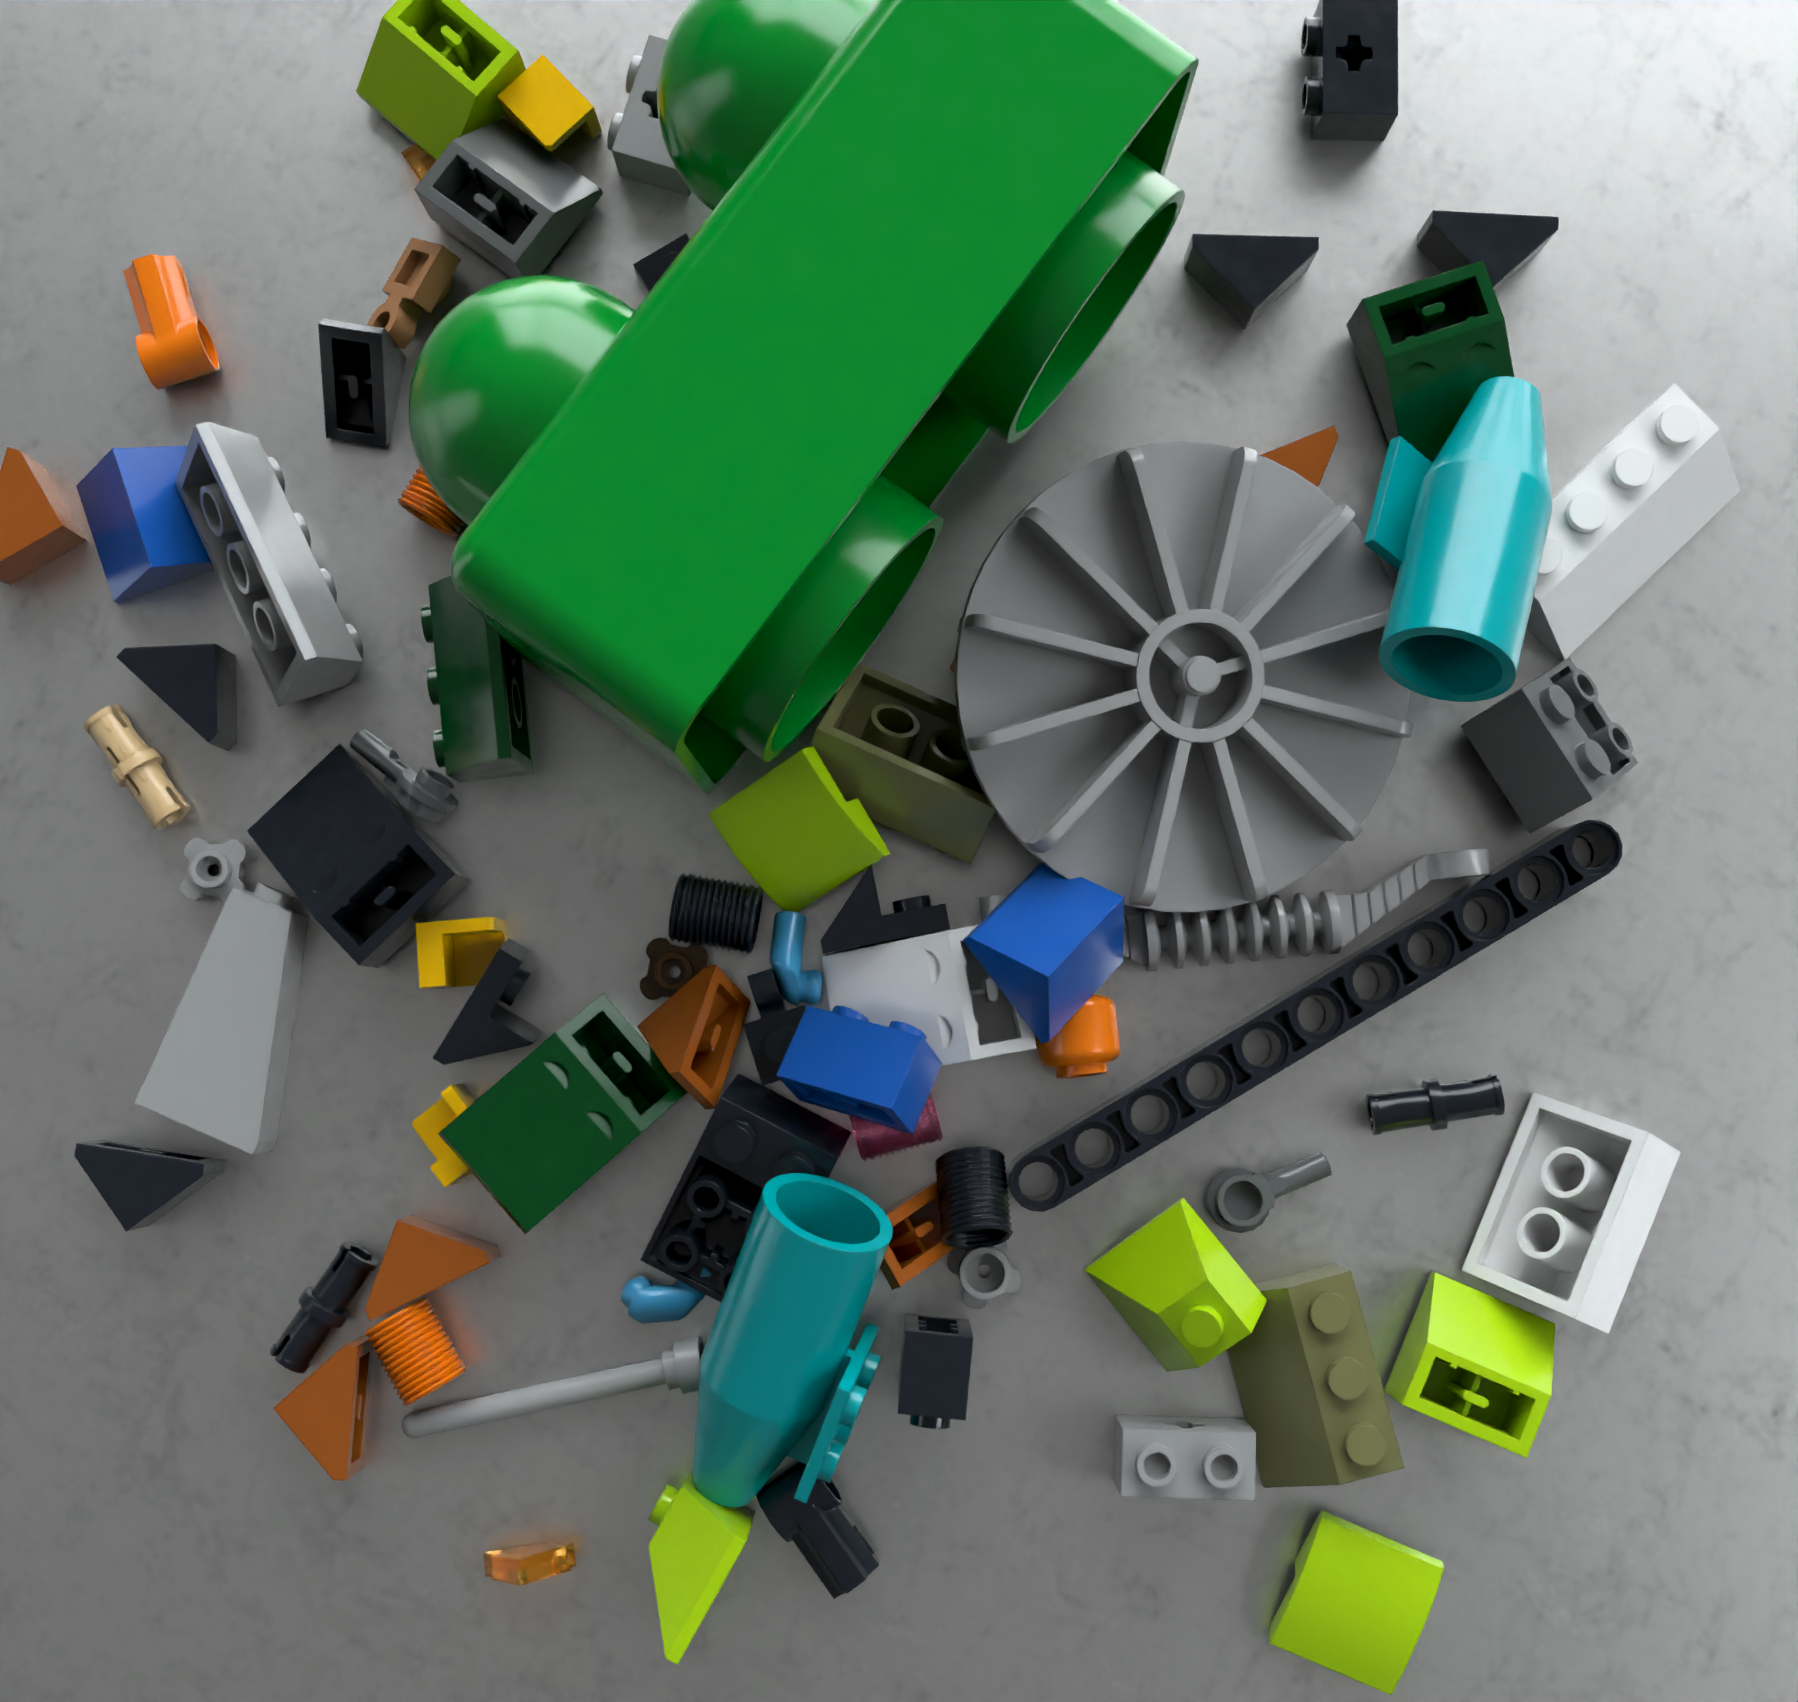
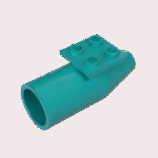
[1364,376,1552,702]
[692,1173,893,1507]

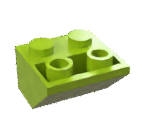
[356,0,526,162]
[1384,1271,1555,1458]

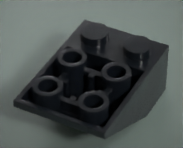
[247,744,471,968]
[640,1073,852,1302]

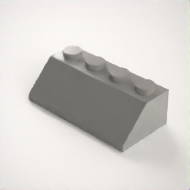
[175,422,363,707]

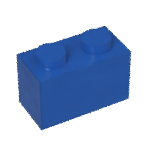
[776,1005,942,1134]

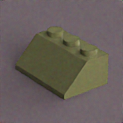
[810,663,995,864]
[1226,1263,1405,1488]

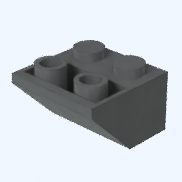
[414,118,603,278]
[1460,657,1638,833]

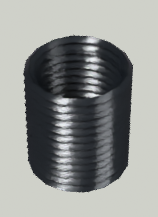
[668,873,763,955]
[935,1146,1013,1249]

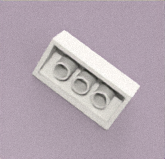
[1527,383,1741,662]

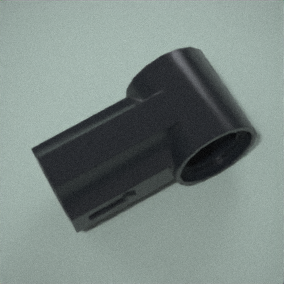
[756,1461,879,1599]

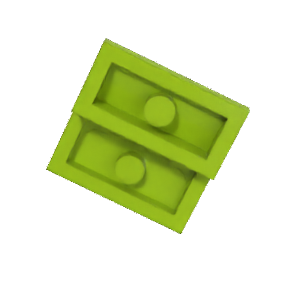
[708,746,890,913]
[1269,1510,1444,1695]

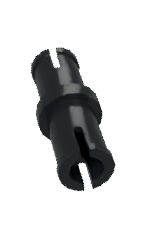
[1366,1074,1505,1135]
[270,1241,379,1373]

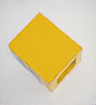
[497,55,602,151]
[415,917,506,989]
[412,1083,476,1188]

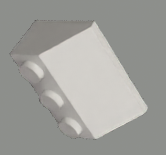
[1462,1092,1681,1334]

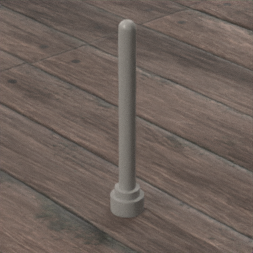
[401,1336,705,1438]

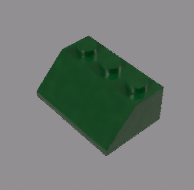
[421,576,534,782]

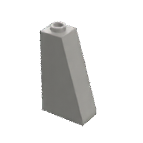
[134,883,309,1155]

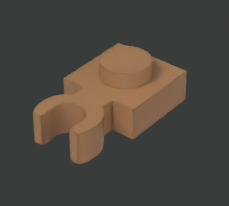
[367,237,461,349]

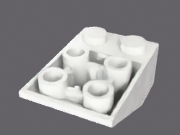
[821,925,1037,1066]

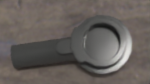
[350,728,458,823]
[1206,1151,1332,1233]

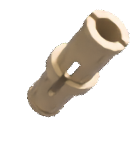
[84,704,191,830]

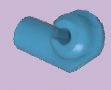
[769,911,823,1006]
[621,1266,712,1324]

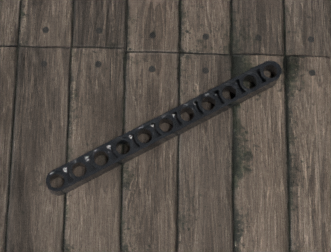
[1006,820,1622,1212]

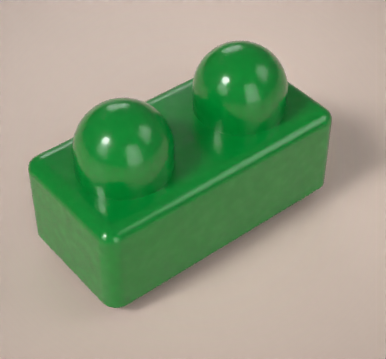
[409,0,1199,794]

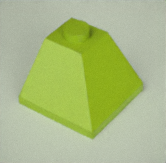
[1085,1198,1267,1372]
[647,1472,756,1665]

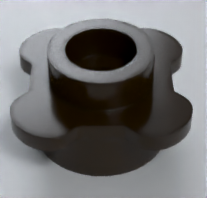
[640,938,709,1000]

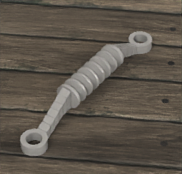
[979,849,1491,972]

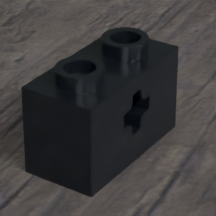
[1301,0,1398,141]
[898,1313,973,1429]

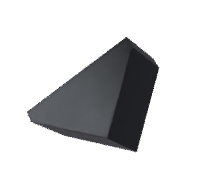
[1417,210,1559,292]
[1184,234,1319,330]
[318,318,406,448]
[116,644,237,751]
[74,1140,226,1231]

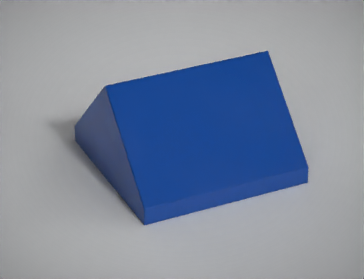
[76,445,215,604]
[963,862,1124,1044]

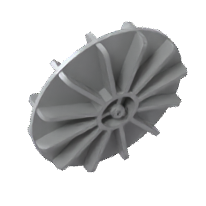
[954,441,1414,912]

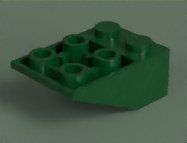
[1346,260,1514,463]
[438,993,688,1234]

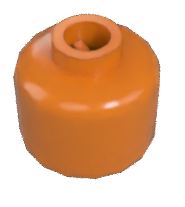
[1035,995,1121,1079]

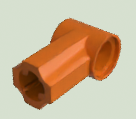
[123,254,220,390]

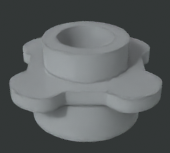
[180,838,248,902]
[947,1241,1022,1309]

